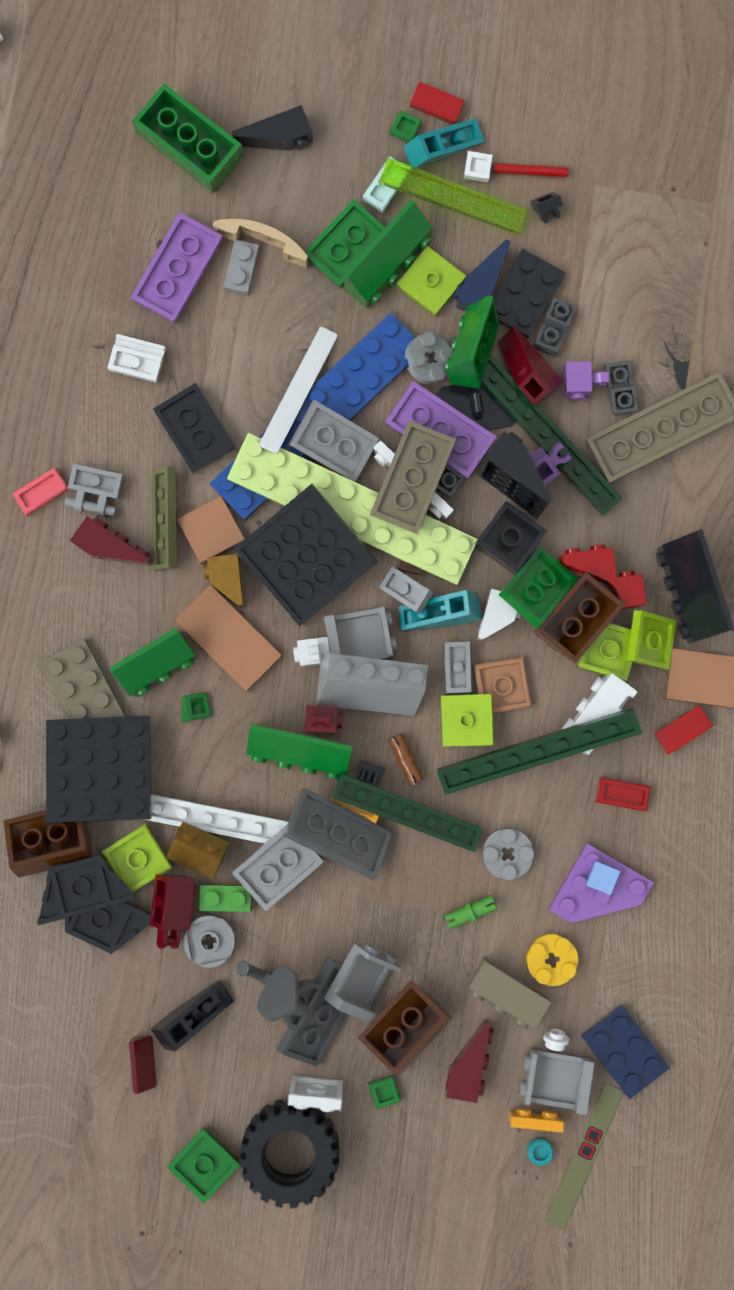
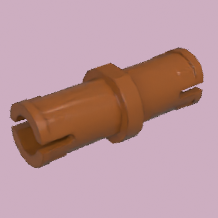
[388,733,424,786]

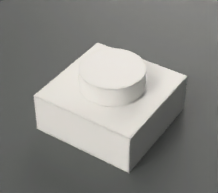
[464,151,492,182]

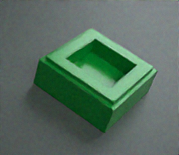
[389,110,422,143]
[368,1075,401,1110]

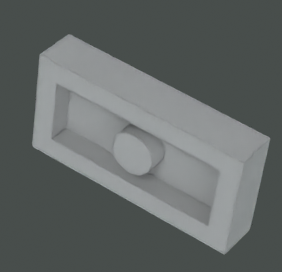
[223,240,259,295]
[379,567,434,614]
[444,642,472,693]

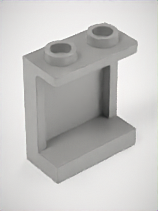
[324,606,397,659]
[324,943,402,1023]
[519,1048,594,1115]

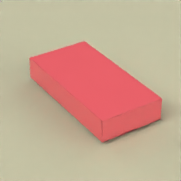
[12,467,69,516]

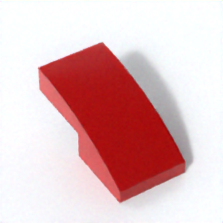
[654,704,714,755]

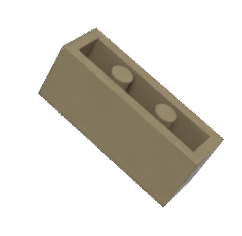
[467,958,551,1029]

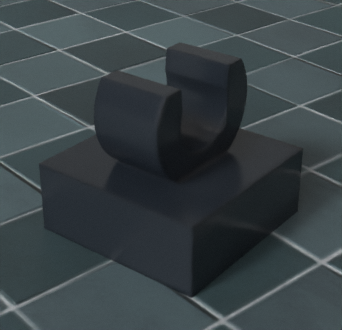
[530,192,563,224]
[355,760,385,788]

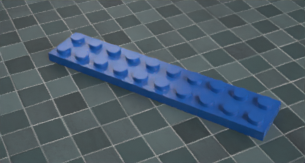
[209,313,415,521]

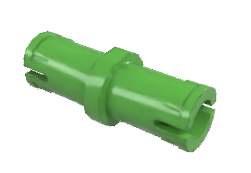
[444,895,498,930]

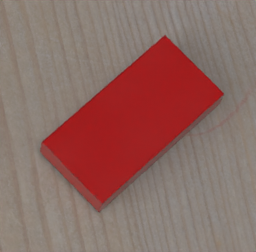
[410,81,465,125]
[595,777,651,812]

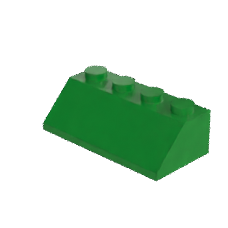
[344,200,433,309]
[246,724,353,780]

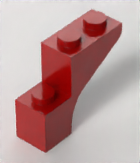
[559,544,647,609]

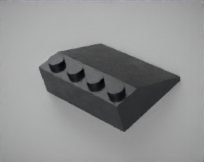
[477,431,552,519]
[656,529,734,644]

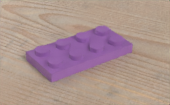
[130,212,224,324]
[385,381,497,479]

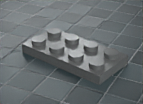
[283,788,393,880]

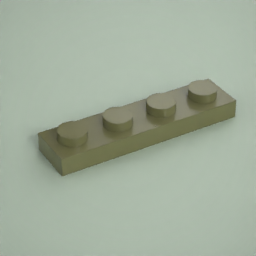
[152,467,177,571]

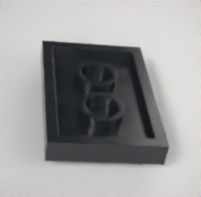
[494,249,566,339]
[153,383,236,474]

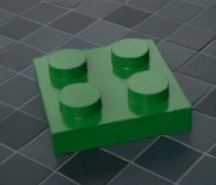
[167,1126,240,1203]

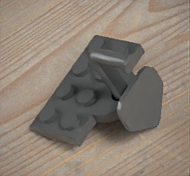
[236,957,346,1067]

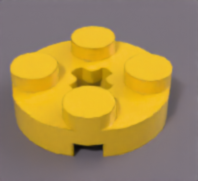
[526,933,578,986]

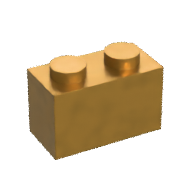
[166,822,229,879]

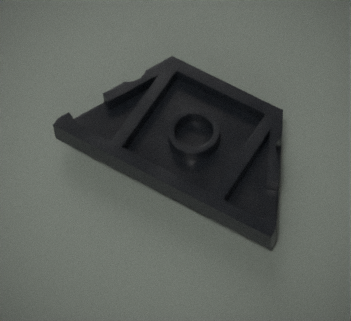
[37,855,136,926]
[65,902,151,954]

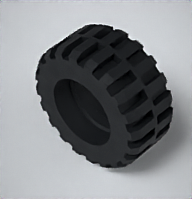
[239,1099,340,1208]

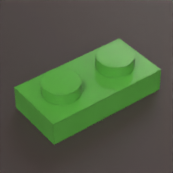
[199,884,252,912]

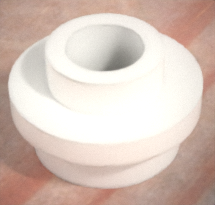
[543,1029,569,1051]

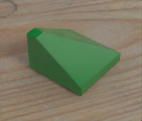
[181,692,212,723]

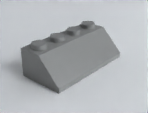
[316,653,428,716]

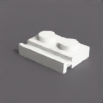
[107,334,166,383]

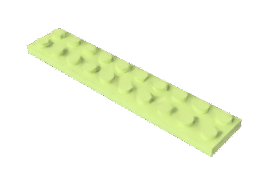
[227,433,478,585]

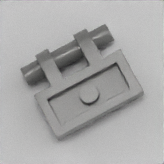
[65,464,124,517]

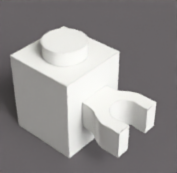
[293,637,330,667]

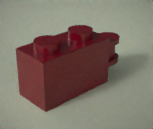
[305,705,343,734]
[150,874,196,949]

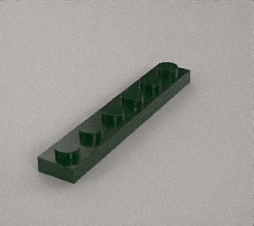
[331,773,483,852]

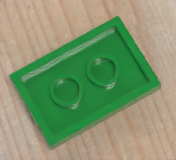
[304,199,386,288]
[498,546,578,629]

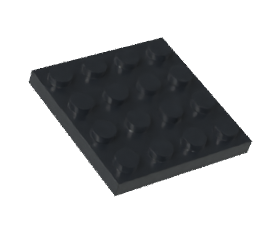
[234,483,378,627]
[46,716,152,824]

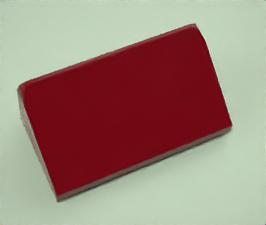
[129,1035,157,1094]

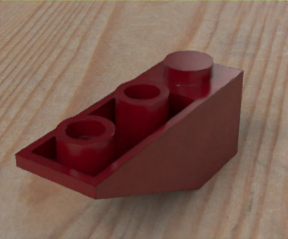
[498,325,563,406]
[69,516,153,566]
[445,1020,494,1103]

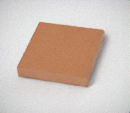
[177,496,245,564]
[473,657,532,713]

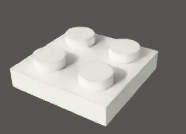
[288,1075,343,1112]

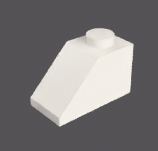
[477,589,521,641]

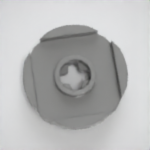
[405,332,453,384]
[482,828,534,880]
[183,915,236,968]

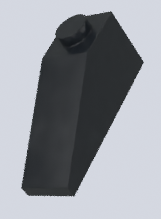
[232,105,313,151]
[151,981,234,1052]

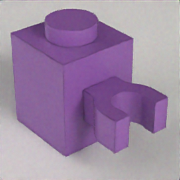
[563,361,609,401]
[530,441,572,485]

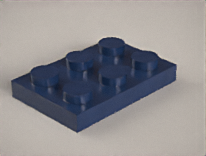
[581,1004,670,1100]

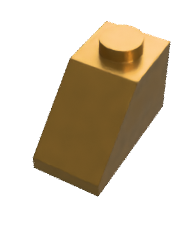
[203,554,244,607]

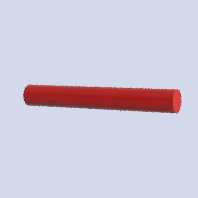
[493,163,569,177]

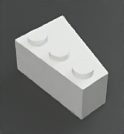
[561,674,638,755]

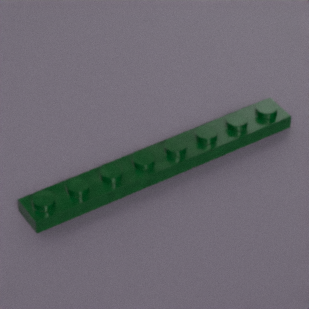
[481,354,623,516]
[437,707,642,795]

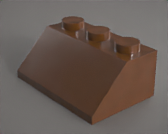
[533,572,625,664]
[3,810,93,878]
[358,980,452,1076]

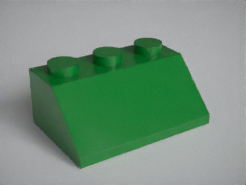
[445,296,500,389]
[109,628,197,698]

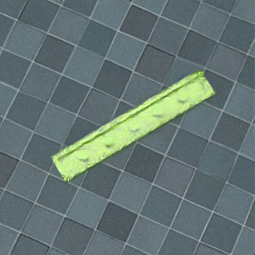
[379,158,528,235]

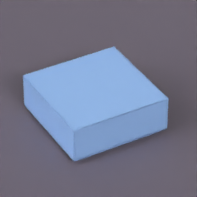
[585,861,620,895]

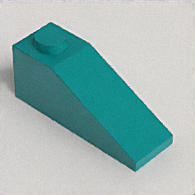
[403,118,485,170]
[398,590,482,631]

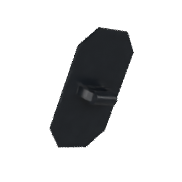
[435,384,515,430]

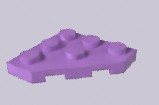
[548,843,654,923]

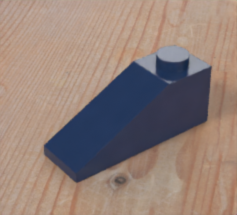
[454,239,511,311]

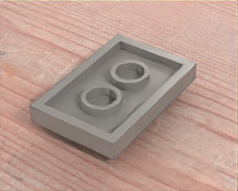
[289,400,380,482]
[232,825,324,911]

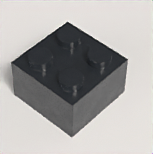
[475,501,547,575]

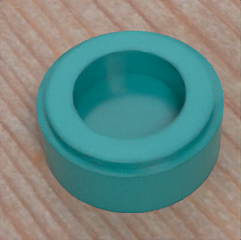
[527,1137,553,1166]

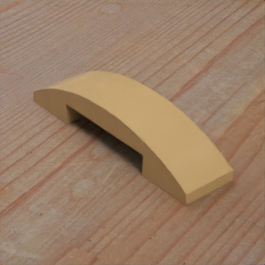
[212,219,309,269]

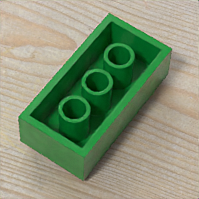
[132,83,244,193]

